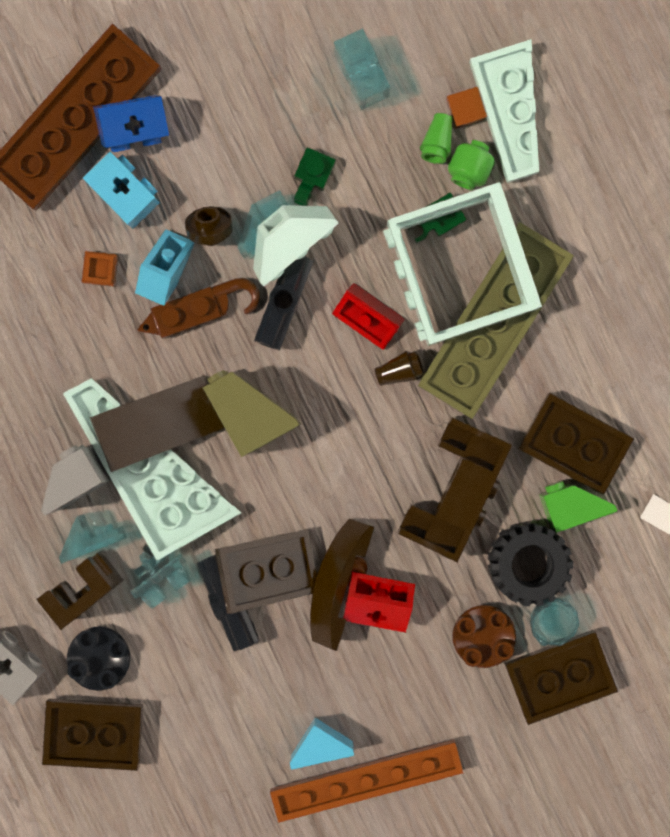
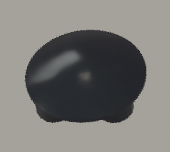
[67,626,130,691]

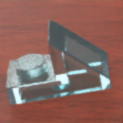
[59,514,127,564]

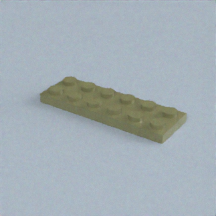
[417,222,574,419]

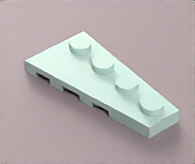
[469,39,539,183]

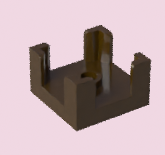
[36,551,124,630]

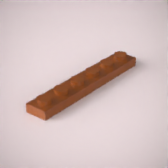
[270,739,463,823]

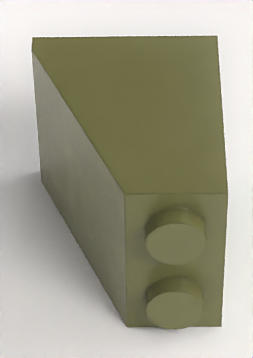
[203,370,302,457]

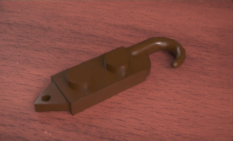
[137,278,260,339]

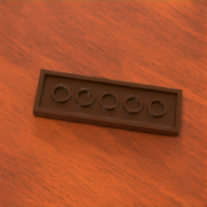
[0,23,162,211]

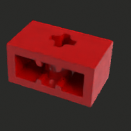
[343,572,415,633]

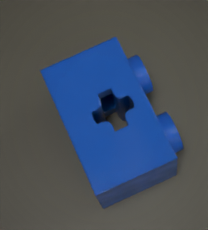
[93,95,169,152]

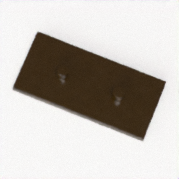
[90,376,224,472]

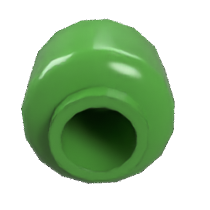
[448,140,495,191]

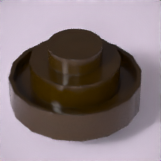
[185,206,233,246]

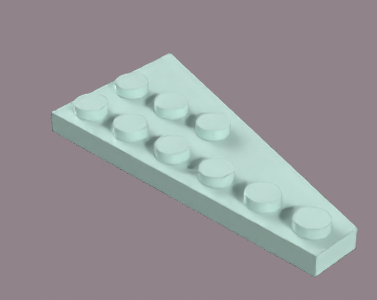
[63,378,241,561]

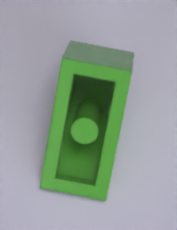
[539,481,617,533]

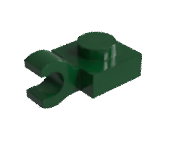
[294,147,336,206]

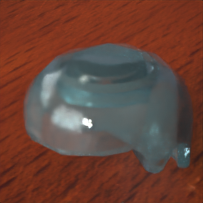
[530,597,580,646]

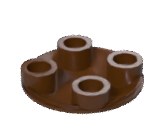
[452,605,516,668]

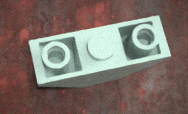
[253,205,339,286]

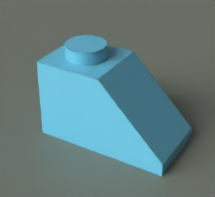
[135,229,194,306]

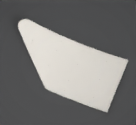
[640,494,670,534]

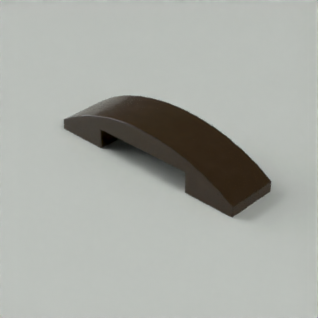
[310,519,374,651]

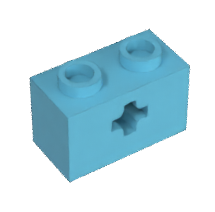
[83,151,160,229]

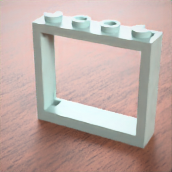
[383,182,542,346]

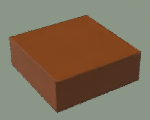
[446,87,487,129]
[82,251,119,287]

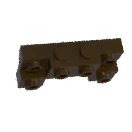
[397,417,512,563]

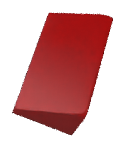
[332,283,405,350]

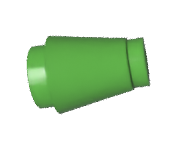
[420,113,453,164]

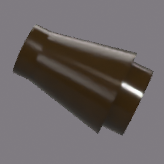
[374,350,424,386]

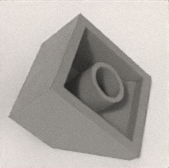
[41,445,111,516]

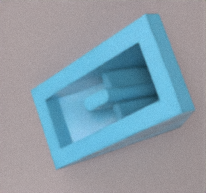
[290,718,354,770]

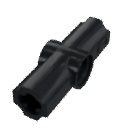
[254,256,314,351]
[197,554,260,652]

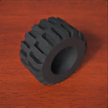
[488,522,573,607]

